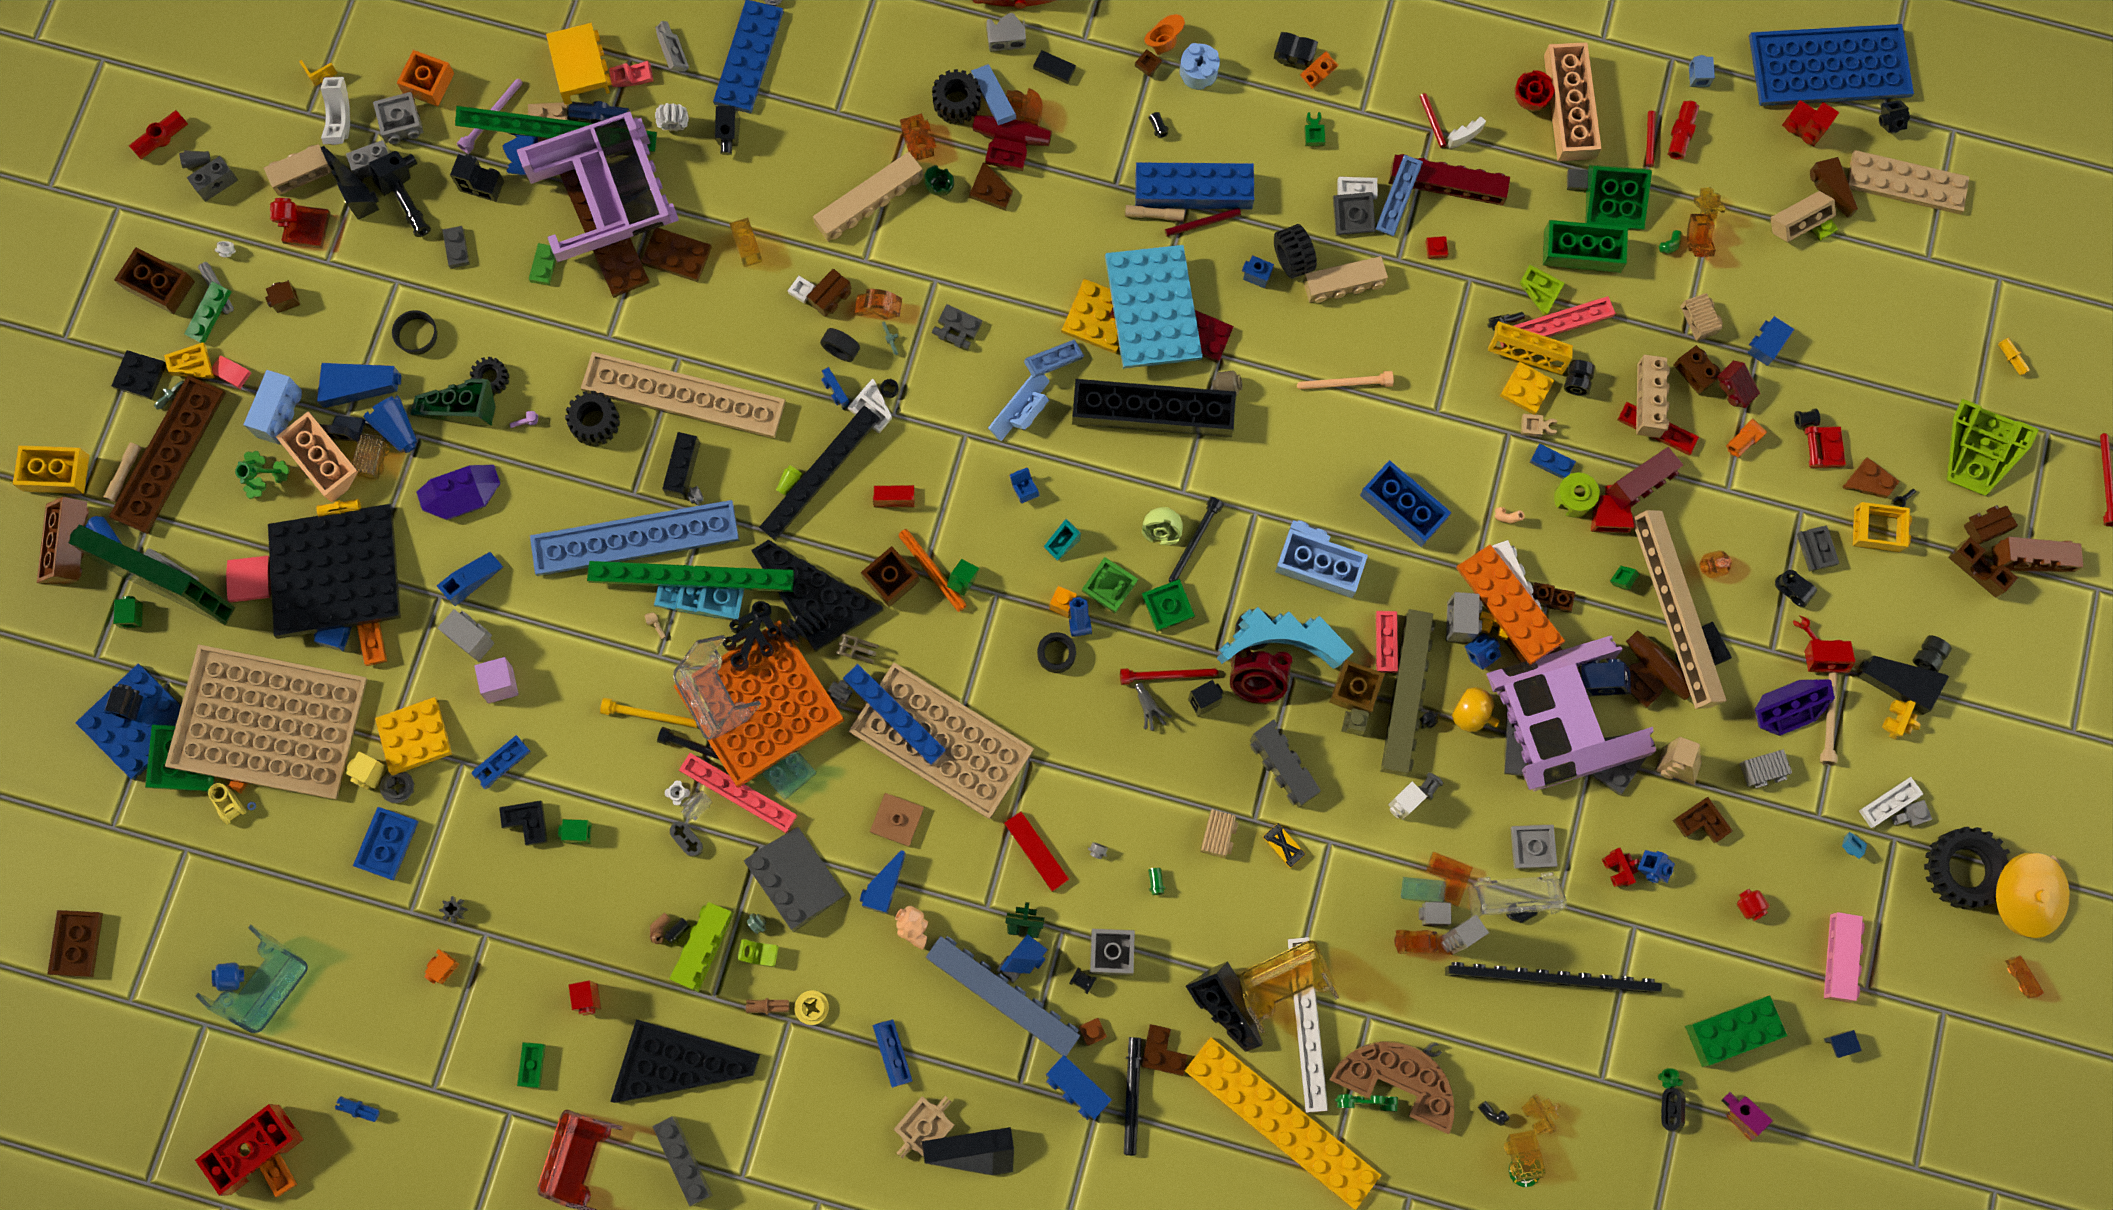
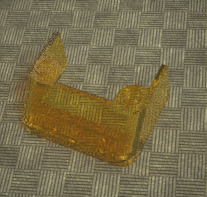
[1240,940,1339,1034]

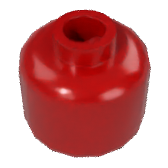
[270,198,297,227]
[1737,888,1769,921]

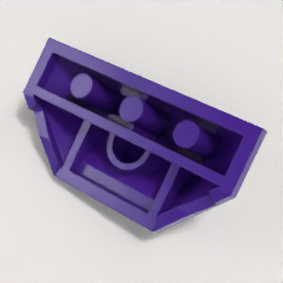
[416,465,501,520]
[1755,679,1835,736]

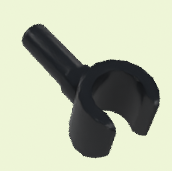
[1892,489,1916,507]

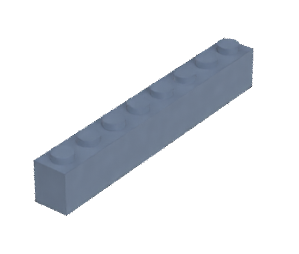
[926,936,1080,1056]

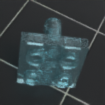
[761,751,817,800]

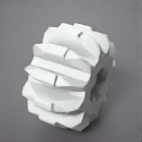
[655,103,689,132]

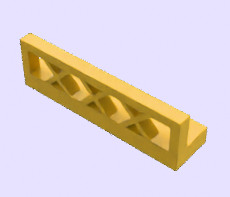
[1488,321,1573,375]

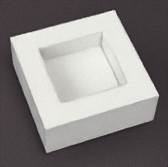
[788,276,815,304]

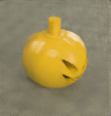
[1451,687,1500,732]

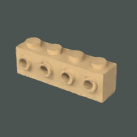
[1636,355,1670,438]

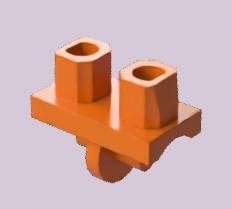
[1300,51,1339,89]

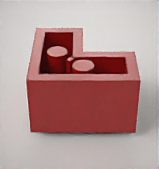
[1782,100,1840,146]

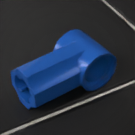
[1069,597,1092,637]

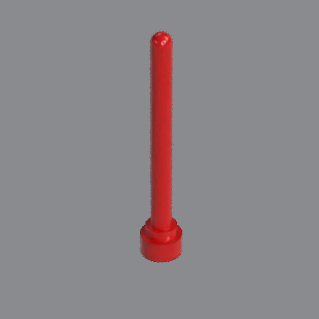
[2100,433,2113,526]
[1120,668,1219,685]

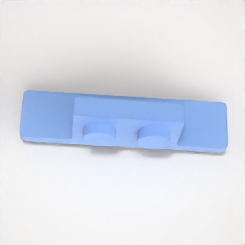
[988,374,1049,441]

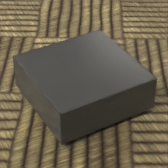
[1567,169,1588,191]

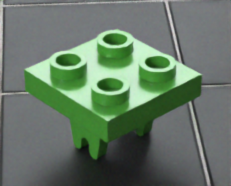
[1082,557,1138,614]

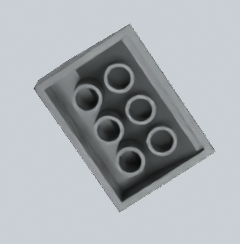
[744,827,846,932]

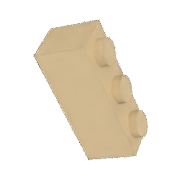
[264,144,332,196]
[1771,191,1836,242]

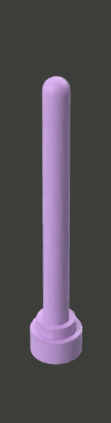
[456,79,522,154]

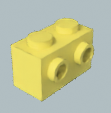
[346,752,388,790]

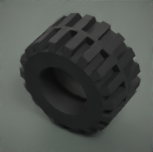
[932,69,981,124]
[1274,224,1317,279]
[565,391,620,446]

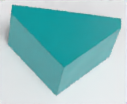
[1044,519,1081,561]

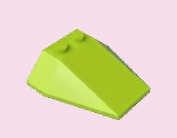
[1947,399,2039,496]

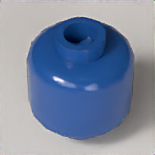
[212,962,244,992]

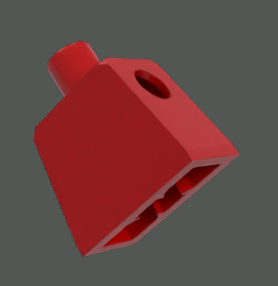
[1591,485,1634,533]

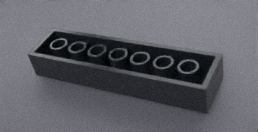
[1072,379,1236,437]

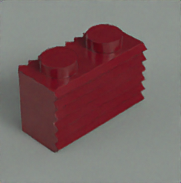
[1717,360,1760,408]

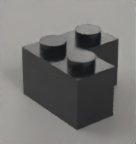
[450,154,504,202]

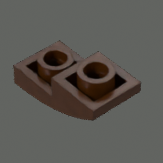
[1532,582,1576,613]

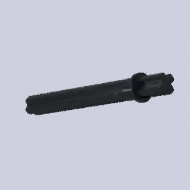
[1124,1037,1143,1156]

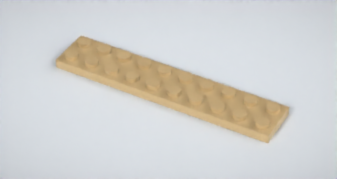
[581,352,786,439]

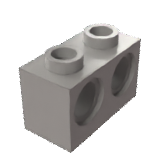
[346,140,390,180]

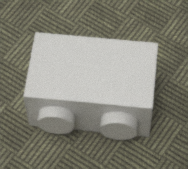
[1388,781,1427,820]

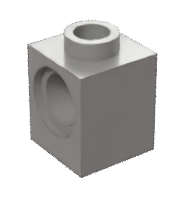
[1419,902,1451,926]

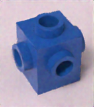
[1465,633,1502,670]
[1638,850,1675,883]

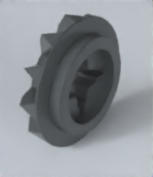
[380,771,415,803]

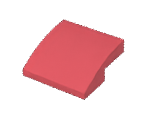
[226,555,271,603]

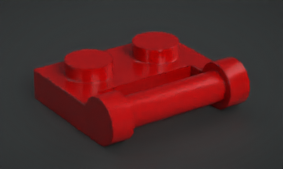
[1804,426,1846,468]

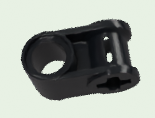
[1775,570,1817,608]

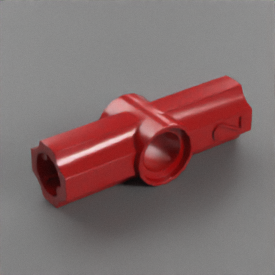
[1667,100,1699,160]
[128,110,188,160]

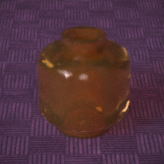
[1699,550,1732,579]

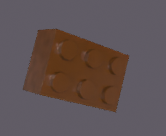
[114,247,195,315]

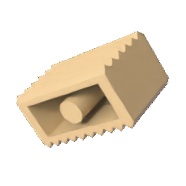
[1680,293,1723,341]
[1200,809,1238,858]

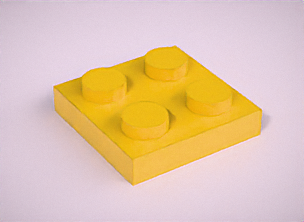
[1500,361,1555,415]

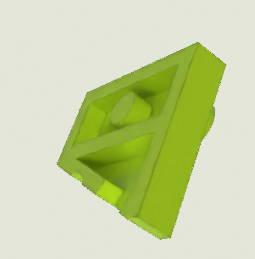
[1519,265,1564,316]

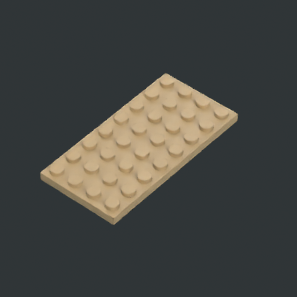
[849,663,1034,820]

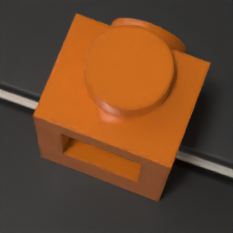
[424,949,459,984]

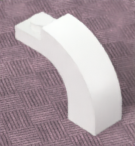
[320,77,350,145]

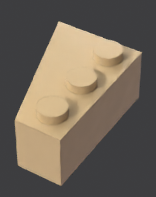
[1655,737,1702,785]

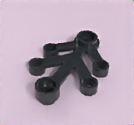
[722,601,781,671]

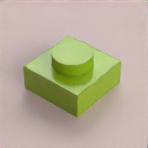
[1812,219,1839,241]

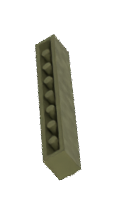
[1380,609,1436,776]

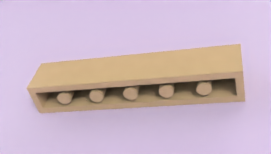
[813,152,923,242]

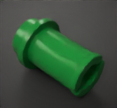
[1148,868,1166,895]

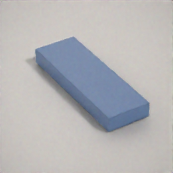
[1024,339,1084,378]

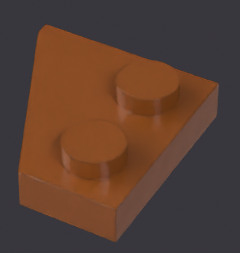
[1842,457,1900,499]

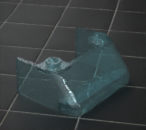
[196,924,308,1033]

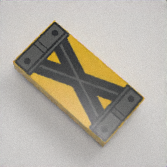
[1262,823,1306,868]

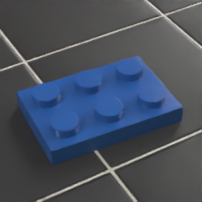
[353,807,419,881]

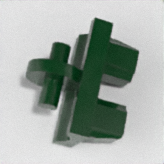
[1005,902,1045,938]

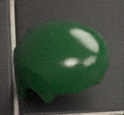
[924,165,954,196]

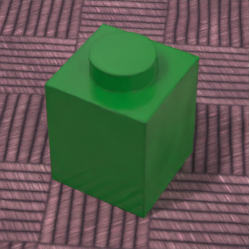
[946,559,979,596]
[113,596,143,628]
[558,819,592,844]

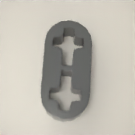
[670,821,703,857]

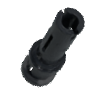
[391,181,431,237]

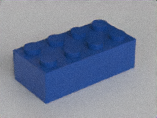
[1360,460,1452,548]

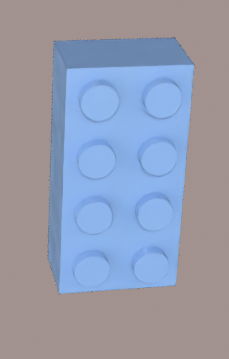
[1275,529,1368,598]

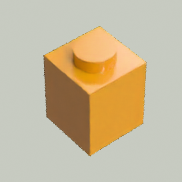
[1049,586,1077,618]

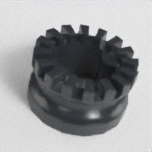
[881,378,899,398]

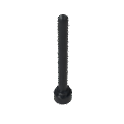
[1169,497,1224,583]
[657,727,719,760]

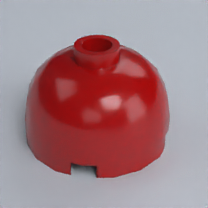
[1514,70,1555,111]

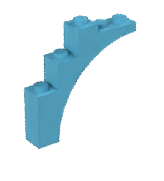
[1217,607,1354,669]

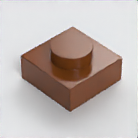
[1079,1018,1107,1047]

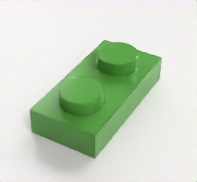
[529,243,556,286]

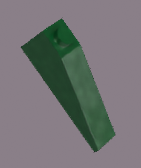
[411,379,496,426]

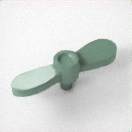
[882,321,899,355]
[154,380,184,409]

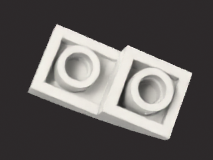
[1447,116,1486,149]

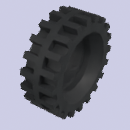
[1924,827,2010,909]

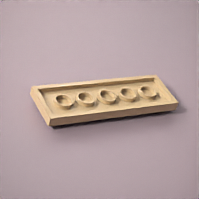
[1847,150,1969,215]

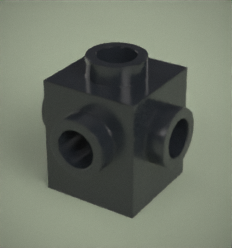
[1879,100,1910,133]

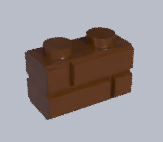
[806,269,852,317]
[1964,505,2018,545]

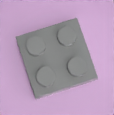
[1510,825,1557,869]

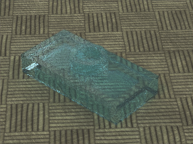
[1401,877,1446,903]

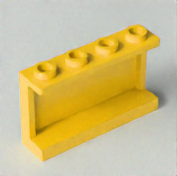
[546,23,612,105]

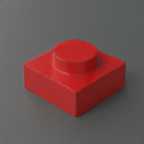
[1425,236,1448,259]

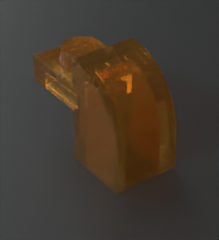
[1006,88,1043,126]
[1687,214,1716,257]
[855,289,902,319]
[1394,930,1438,954]

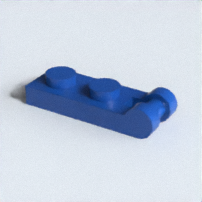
[471,735,531,789]

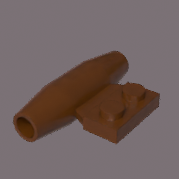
[1626,630,1691,709]

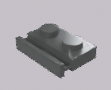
[1797,525,1839,572]

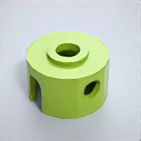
[1554,472,1600,518]

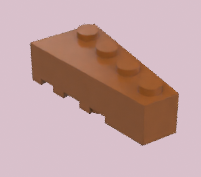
[1992,537,2083,572]

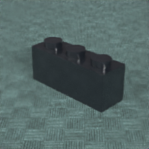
[662,432,701,500]

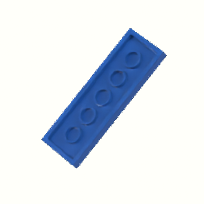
[713,0,783,114]

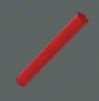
[1419,93,1447,148]
[1646,110,1656,167]

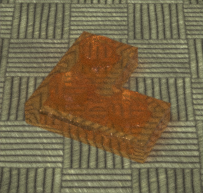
[1425,851,1473,907]

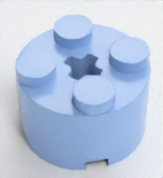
[1179,43,1220,90]

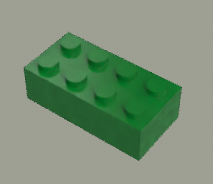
[1543,220,1628,273]
[1685,995,1787,1067]

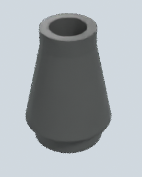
[179,150,211,170]

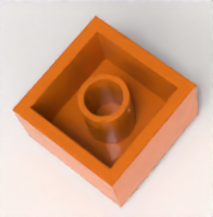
[397,50,454,106]

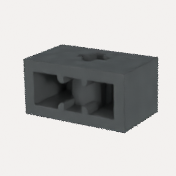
[186,156,238,202]

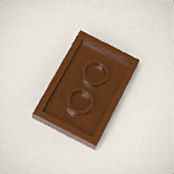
[641,227,712,282]
[47,910,103,977]

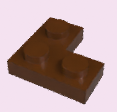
[1672,797,1733,844]
[1141,1024,1187,1076]

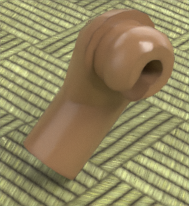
[650,912,671,944]

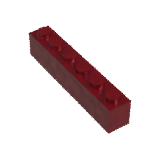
[1388,154,1510,206]

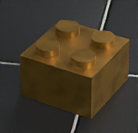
[1329,660,1385,716]

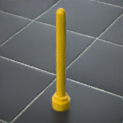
[600,698,699,728]

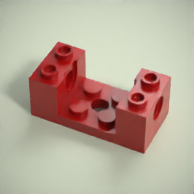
[195,1104,304,1196]

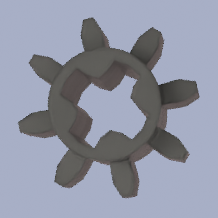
[827,680,853,706]
[439,896,468,924]

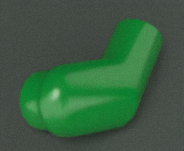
[1659,230,1682,254]

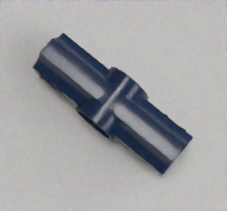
[568,101,630,126]

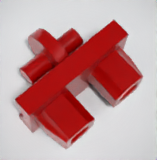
[1602,847,1640,887]

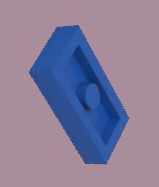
[821,367,850,410]
[1529,443,1576,479]

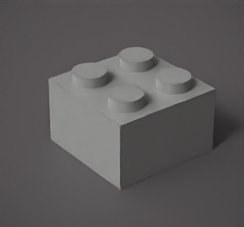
[1446,592,1483,643]
[438,609,495,662]
[1090,929,1135,976]

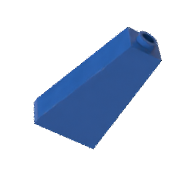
[317,363,401,408]

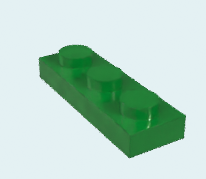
[184,281,232,343]

